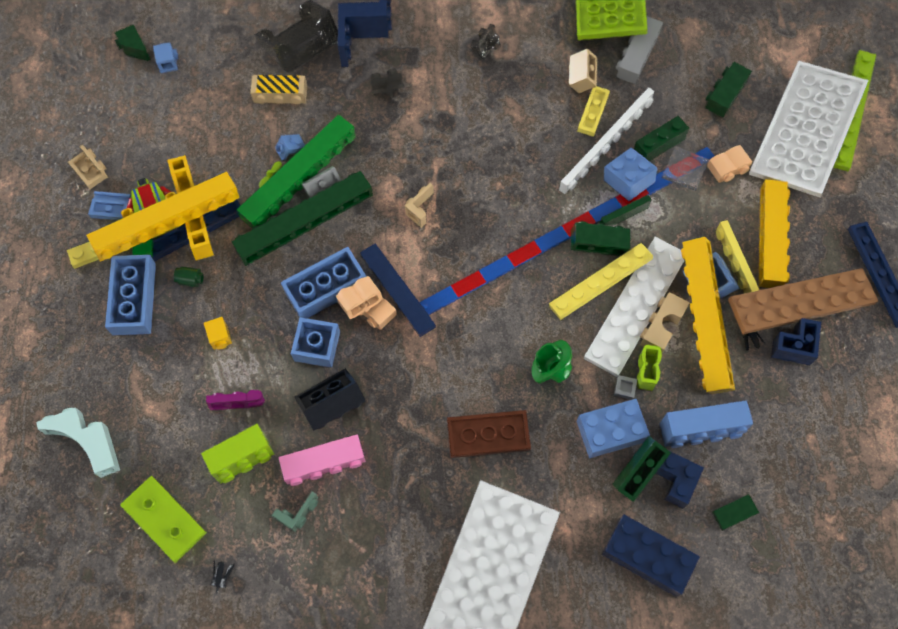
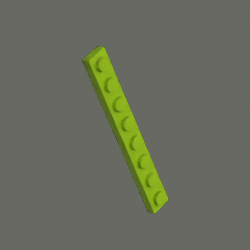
[833,50,877,172]

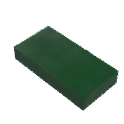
[712,494,760,531]

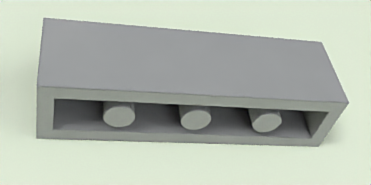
[616,16,663,85]

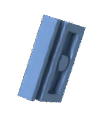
[88,191,132,220]

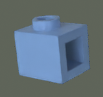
[153,43,179,73]

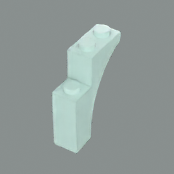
[36,408,120,478]

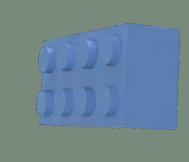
[280,247,367,319]
[105,255,156,335]
[659,401,753,448]

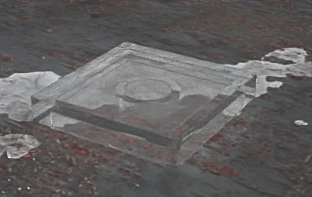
[662,146,709,191]

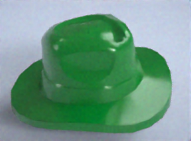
[532,340,572,384]

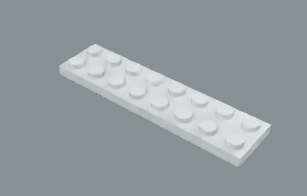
[583,237,685,377]

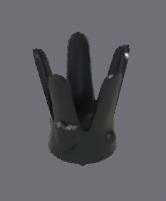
[742,331,765,351]
[210,560,235,594]

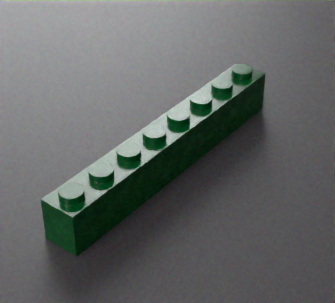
[231,171,373,267]

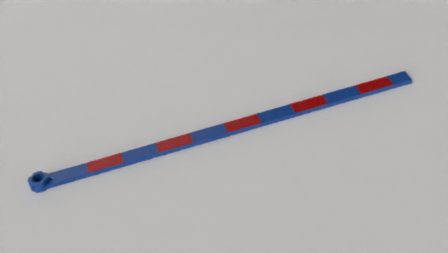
[419,147,715,315]

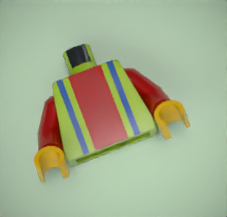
[121,178,176,218]

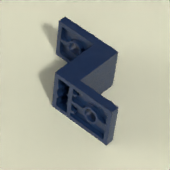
[338,0,392,67]

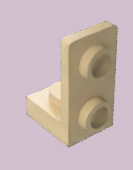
[405,183,434,228]

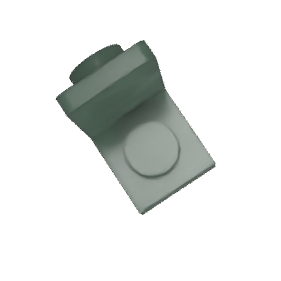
[272,491,318,532]

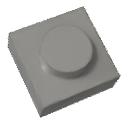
[613,375,638,400]

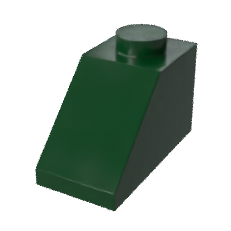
[114,24,151,61]

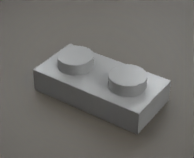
[302,166,341,198]

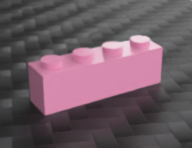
[279,434,365,486]

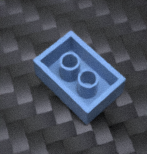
[576,399,650,459]

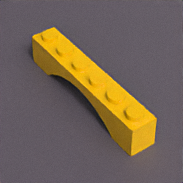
[167,155,214,260]

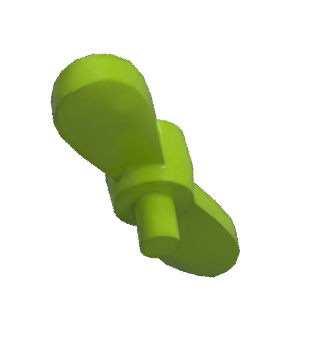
[259,161,282,187]

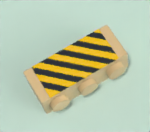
[251,75,307,104]

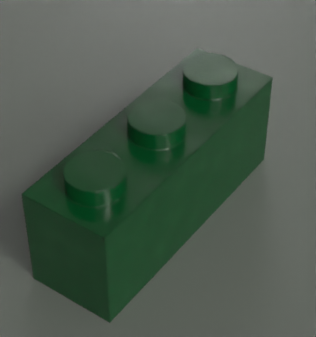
[705,61,752,118]
[634,115,689,162]
[571,221,631,256]
[612,436,671,502]

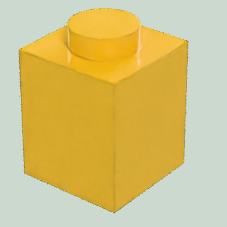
[204,317,232,350]

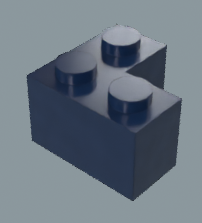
[771,318,821,366]
[655,451,704,509]

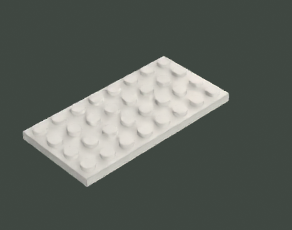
[749,61,868,198]
[423,480,560,629]

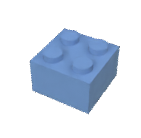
[604,148,657,201]
[291,318,340,368]

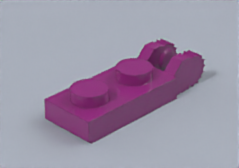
[206,389,265,410]

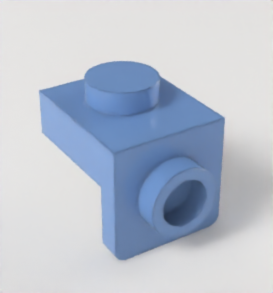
[275,134,305,161]

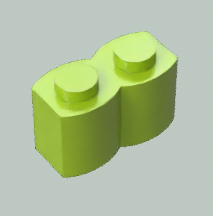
[636,345,662,391]

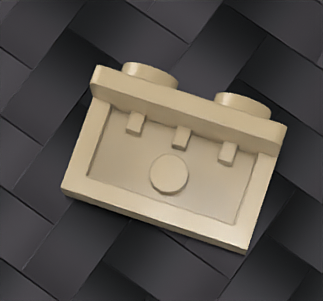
[68,145,108,189]

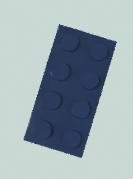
[601,514,700,597]

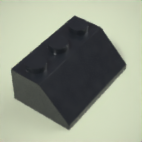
[294,368,366,431]

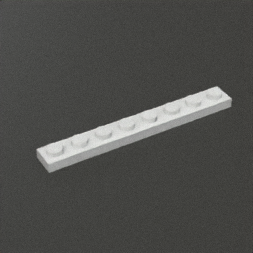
[559,87,654,194]

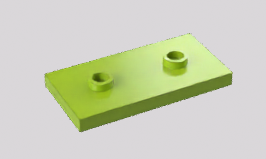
[120,475,207,563]

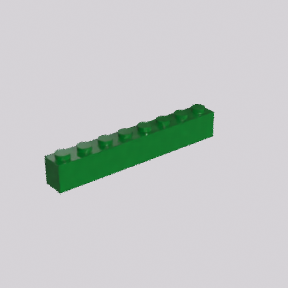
[237,114,356,229]

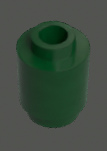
[174,266,204,287]

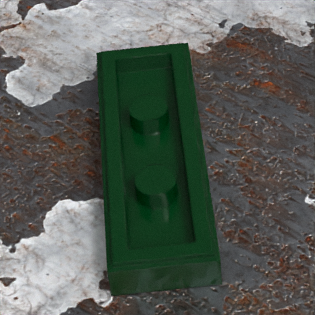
[600,195,652,226]

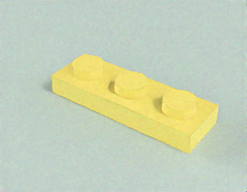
[577,87,610,137]

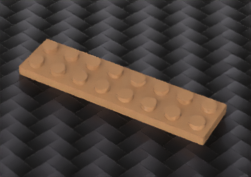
[728,268,879,334]

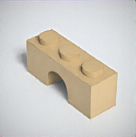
[640,292,690,353]

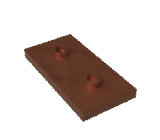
[447,410,531,458]

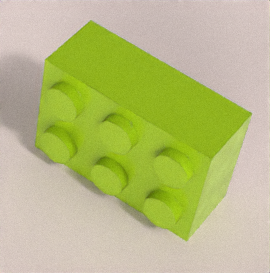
[201,424,275,484]

